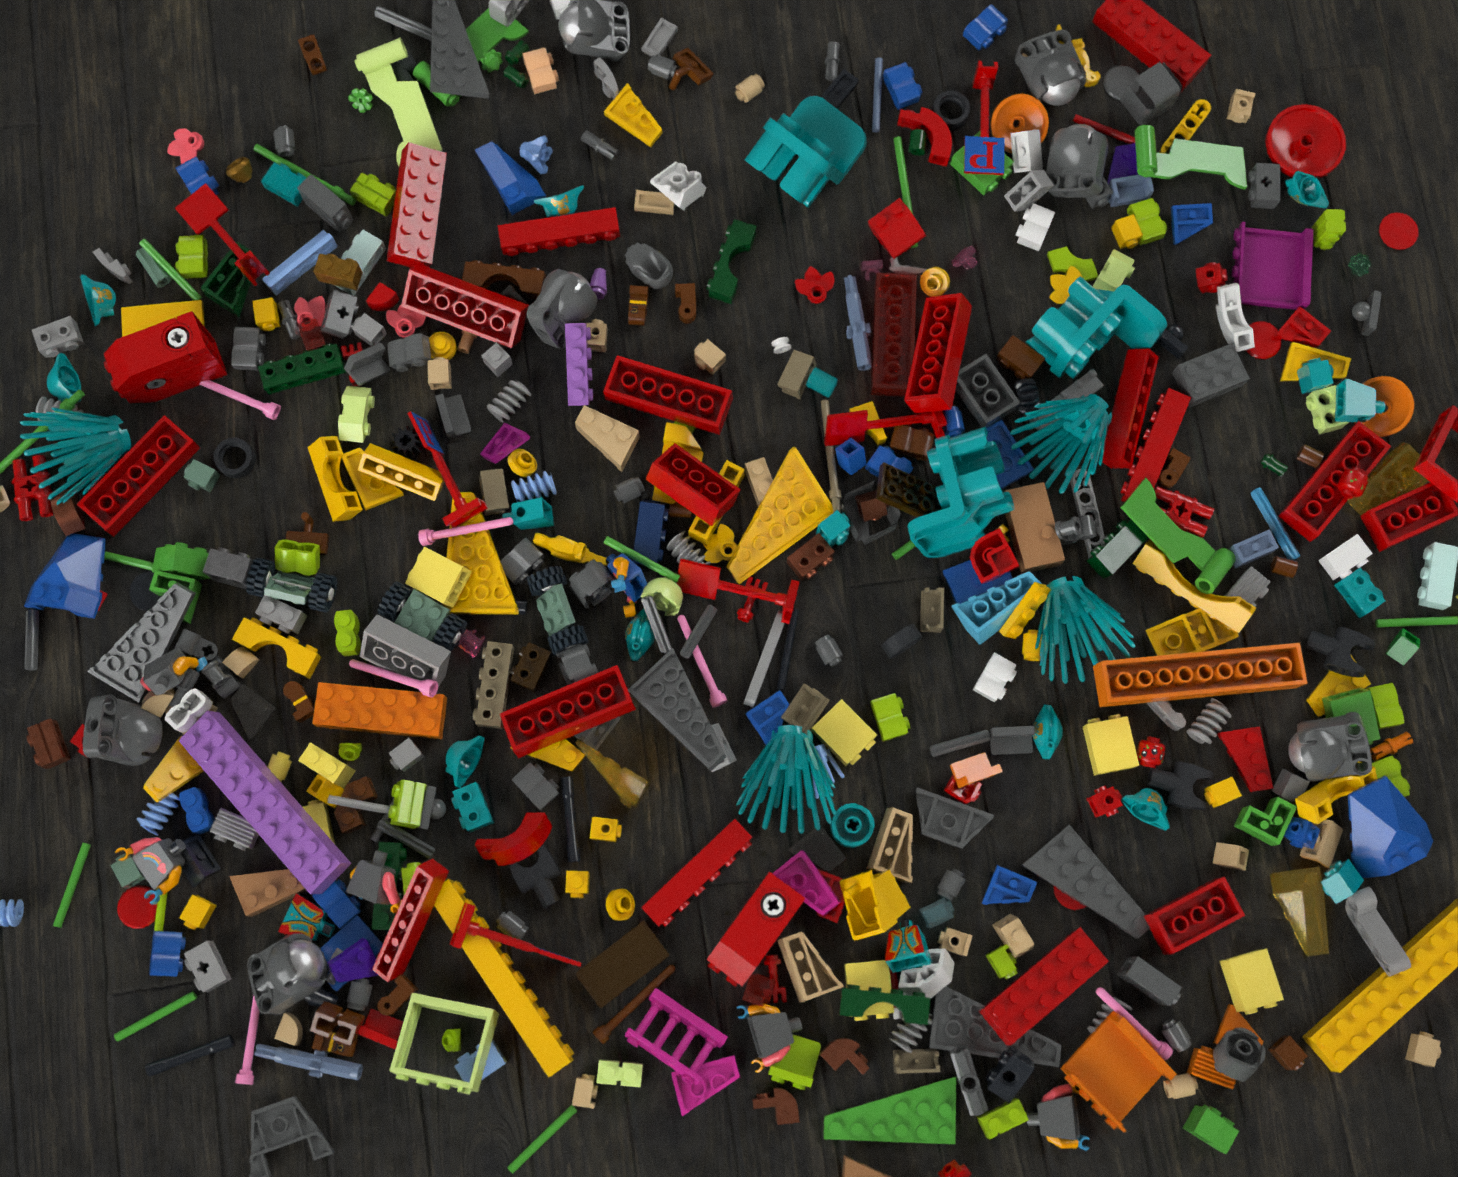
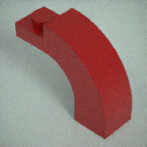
[897,107,952,166]
[475,813,553,866]

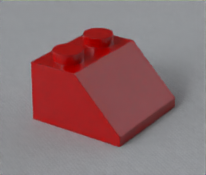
[867,198,926,259]

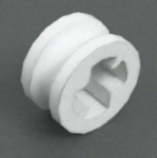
[771,337,791,354]

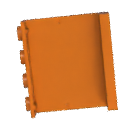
[1060,1011,1177,1133]

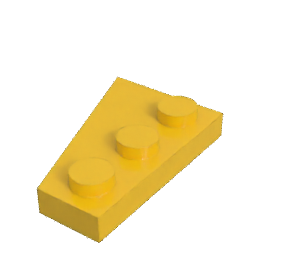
[604,83,662,147]
[1306,654,1371,717]
[143,735,204,803]
[510,739,586,772]

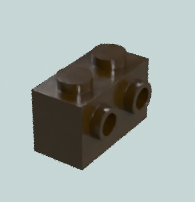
[510,642,553,693]

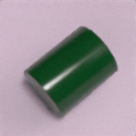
[908,129,927,156]

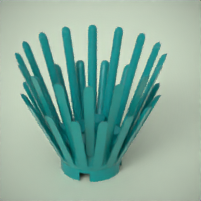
[1010,394,1112,494]
[20,407,131,505]
[1035,576,1135,684]
[736,725,836,833]

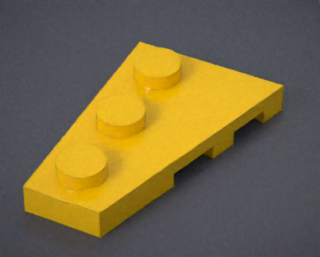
[1280,342,1351,381]
[342,448,403,511]

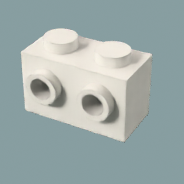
[1318,534,1373,580]

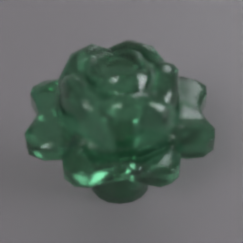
[1348,252,1372,277]

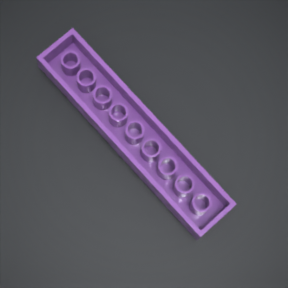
[179,710,351,894]

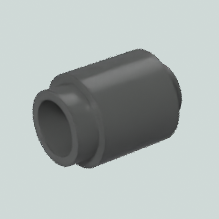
[648,55,678,80]
[274,126,295,157]
[613,477,645,504]
[815,635,843,667]
[937,868,965,902]
[496,911,529,940]
[347,978,373,1011]
[1161,1018,1192,1053]

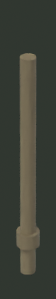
[821,400,842,514]

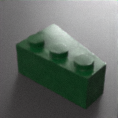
[201,241,257,318]

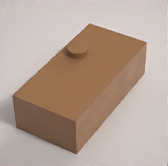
[1004,482,1065,574]

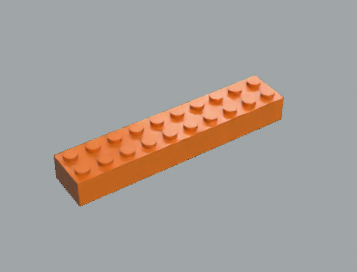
[1093,643,1308,707]

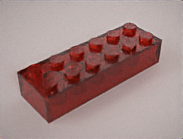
[871,273,917,397]

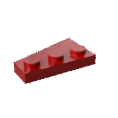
[1217,726,1273,792]

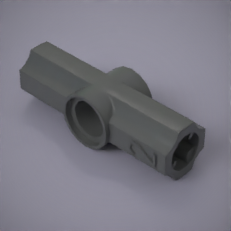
[949,1046,988,1116]

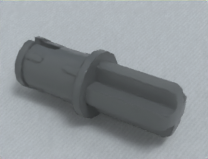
[825,42,840,81]
[581,131,619,161]
[277,300,302,340]
[169,669,200,707]

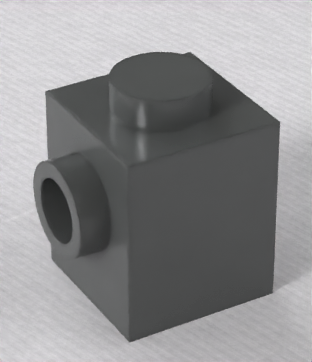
[1272,769,1310,803]

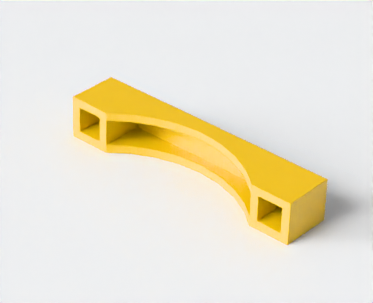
[1133,539,1256,633]

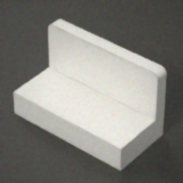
[1010,129,1043,173]

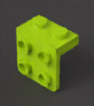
[768,1034,821,1090]

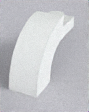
[1216,283,1255,352]

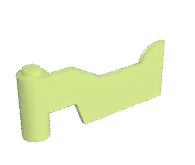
[354,38,443,167]

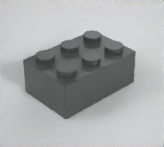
[1172,343,1250,408]
[955,354,1020,428]

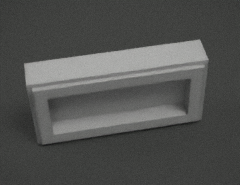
[642,18,678,56]

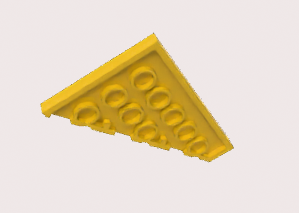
[726,447,833,584]
[442,492,519,614]

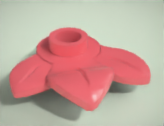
[167,128,204,164]
[294,296,325,331]
[386,304,426,338]

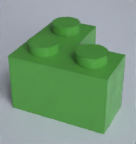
[152,542,210,580]
[149,570,202,624]
[1234,797,1297,846]
[1183,1105,1239,1154]

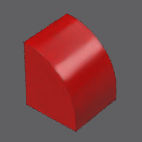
[366,282,399,311]

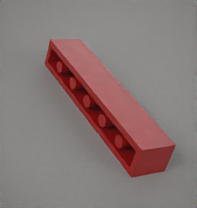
[498,207,620,256]
[1102,348,1159,469]
[1120,388,1191,502]
[641,819,752,927]
[372,859,449,982]

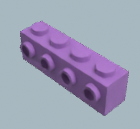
[565,323,593,406]

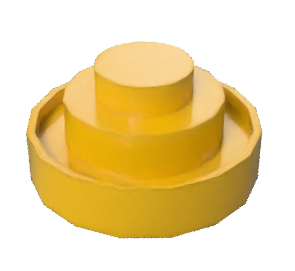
[920,267,950,297]
[429,332,457,360]
[508,449,537,477]
[606,888,635,921]

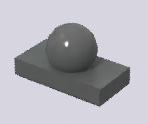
[1352,291,1382,336]
[418,785,446,829]

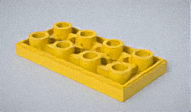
[121,300,205,337]

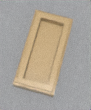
[634,190,675,215]

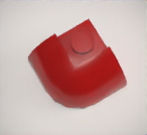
[970,528,1020,584]

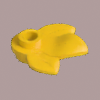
[1049,266,1082,304]
[703,524,737,563]

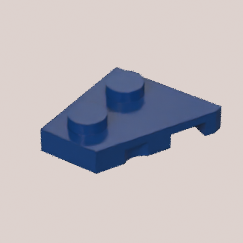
[1171,203,1213,245]
[745,690,790,745]
[981,865,1037,905]

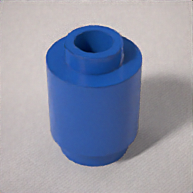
[943,406,965,438]

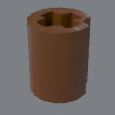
[1296,444,1324,468]
[670,502,692,518]
[1271,556,1298,578]

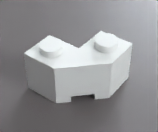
[898,948,955,999]

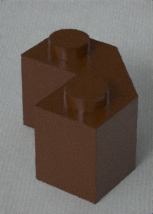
[334,776,378,834]

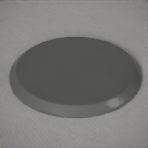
[1104,65,1142,100]

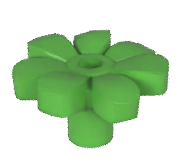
[348,88,373,113]

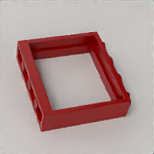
[1413,405,1458,503]

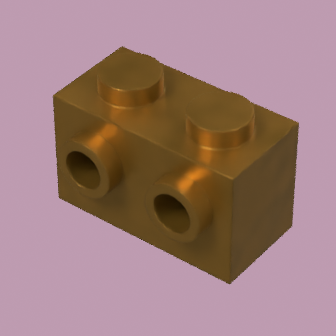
[313,253,363,291]

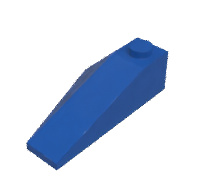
[475,141,546,215]

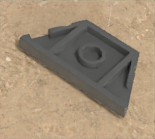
[915,787,994,849]

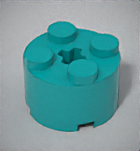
[830,803,874,848]

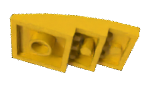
[1145,608,1239,656]

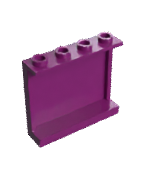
[1232,222,1313,310]

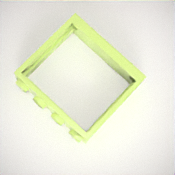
[390,993,499,1094]

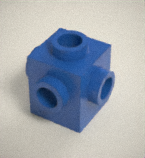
[1284,817,1320,849]

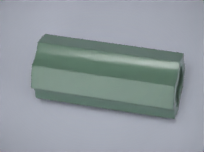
[135,247,172,288]

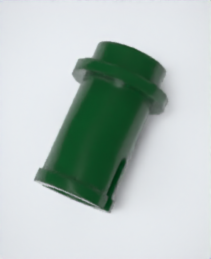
[505,40,529,65]
[503,65,529,88]
[1260,453,1288,477]

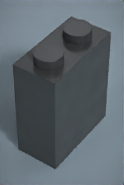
[297,174,353,233]
[1117,956,1182,1006]

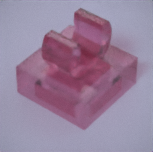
[951,245,978,270]
[861,260,883,281]
[458,629,485,658]

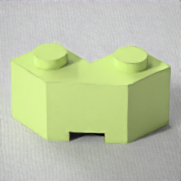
[1093,249,1135,291]
[338,386,375,443]

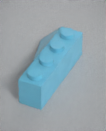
[952,571,1042,644]

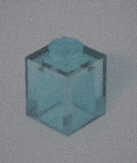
[919,898,955,929]

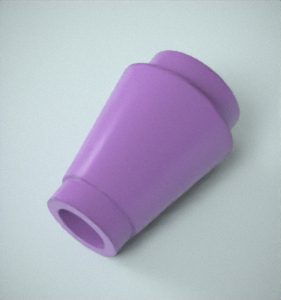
[589,268,607,299]

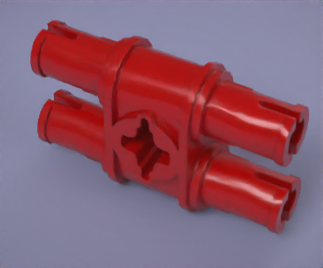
[12,455,53,521]
[1154,485,1214,538]

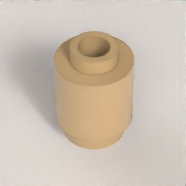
[735,74,765,102]
[1163,1073,1198,1099]

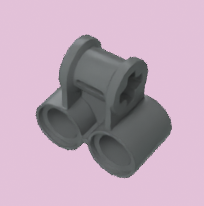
[1055,515,1097,545]
[175,629,218,661]
[201,655,241,699]

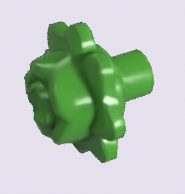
[480,49,503,73]

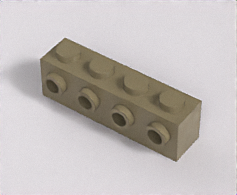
[473,641,515,729]

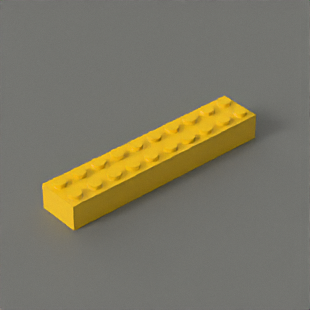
[434,879,574,1078]
[1302,899,1458,1073]

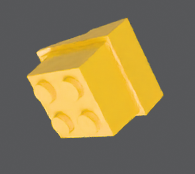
[839,870,911,941]

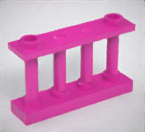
[625,988,728,1085]

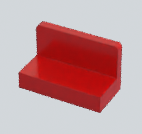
[357,1009,404,1050]

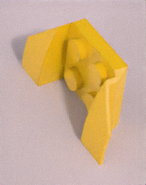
[652,422,703,504]

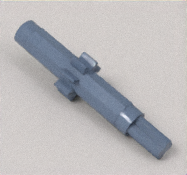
[844,275,872,371]
[255,1044,363,1080]

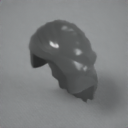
[625,242,673,289]

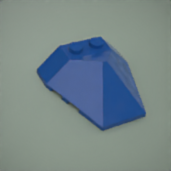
[24,533,105,619]
[1348,776,1433,878]

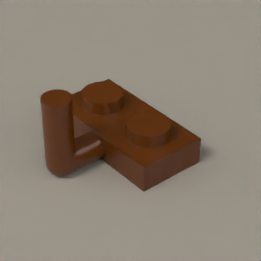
[669,48,714,90]
[286,512,329,555]

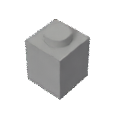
[352,313,387,347]
[482,342,513,377]
[389,738,425,772]

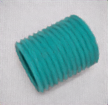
[806,367,838,398]

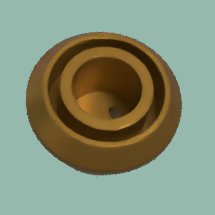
[226,157,253,183]

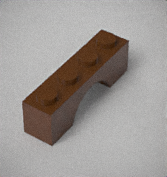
[462,260,546,300]

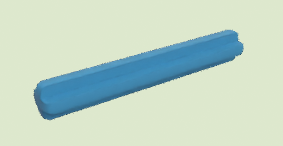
[1251,488,1300,560]

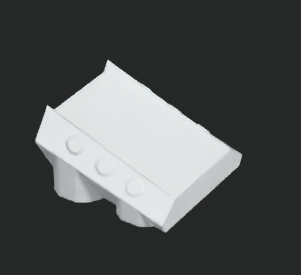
[650,161,706,210]

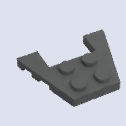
[249,1096,335,1177]

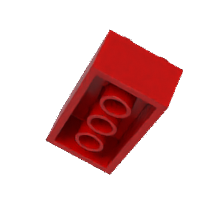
[646,443,741,526]
[1360,482,1458,552]
[1144,877,1245,955]

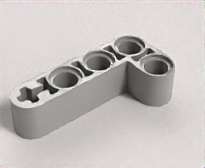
[489,0,529,27]
[1345,887,1411,976]

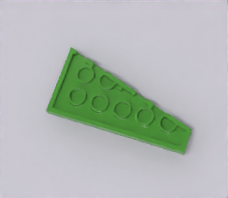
[824,1076,956,1144]

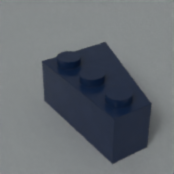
[632,499,669,564]

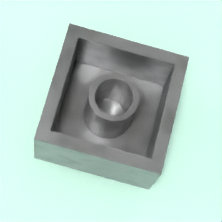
[203,547,254,589]

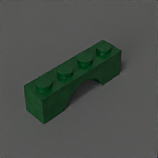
[707,219,757,304]
[840,984,930,1025]

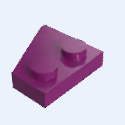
[480,423,530,464]

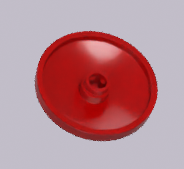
[1266,104,1346,179]

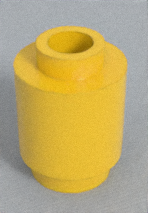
[1022,630,1042,661]

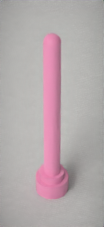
[199,380,281,420]
[419,517,514,546]
[677,615,728,708]
[349,659,438,697]
[1096,987,1173,1061]
[235,995,260,1085]

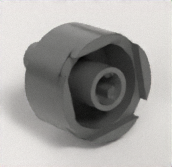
[569,559,616,608]
[556,644,598,685]
[1213,1027,1266,1082]

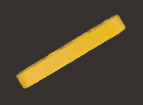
[1159,99,1211,154]

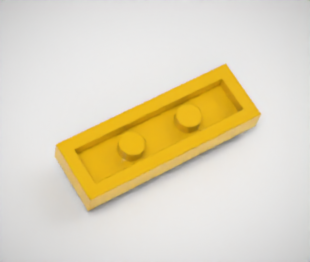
[999,582,1051,639]

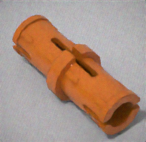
[1370,732,1413,761]

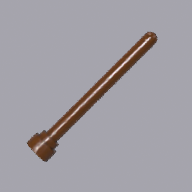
[592,965,675,1045]

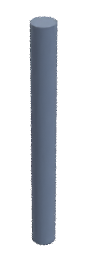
[872,58,883,132]

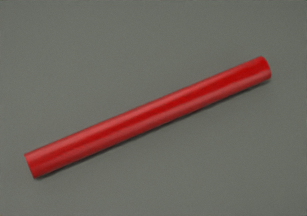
[1073,114,1135,144]

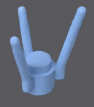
[811,744,845,799]

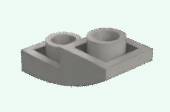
[594,57,619,99]
[93,248,132,284]

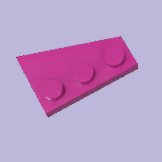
[772,850,841,915]
[671,1055,740,1116]

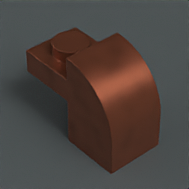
[50,489,86,536]
[819,1038,869,1074]
[752,1087,799,1125]

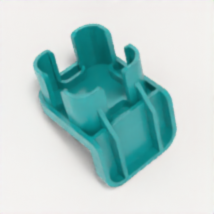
[744,96,867,208]
[1025,276,1167,379]
[907,427,1015,558]

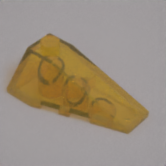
[1347,442,1428,515]
[576,739,650,808]
[1270,867,1329,956]

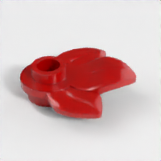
[795,266,834,304]

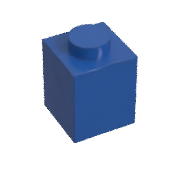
[835,438,867,475]

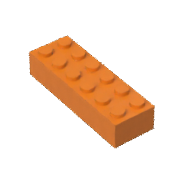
[312,682,447,739]

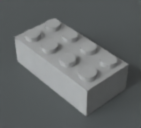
[360,615,451,687]

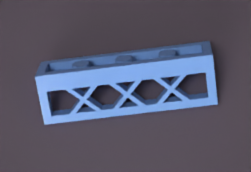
[262,230,338,296]

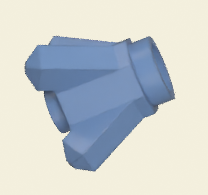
[520,135,553,174]

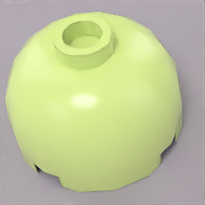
[641,577,683,616]

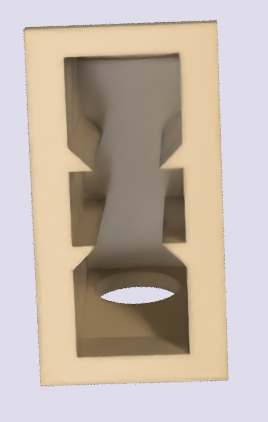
[992,914,1034,960]

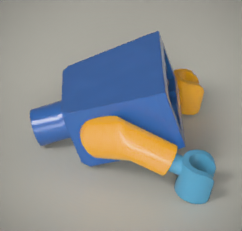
[606,554,647,618]

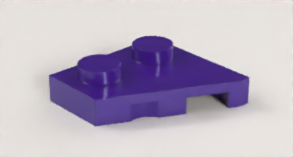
[1107,143,1139,185]
[327,938,378,982]

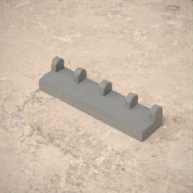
[1029,369,1104,430]

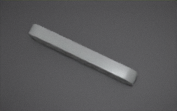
[1070,469,1105,558]
[744,610,785,707]

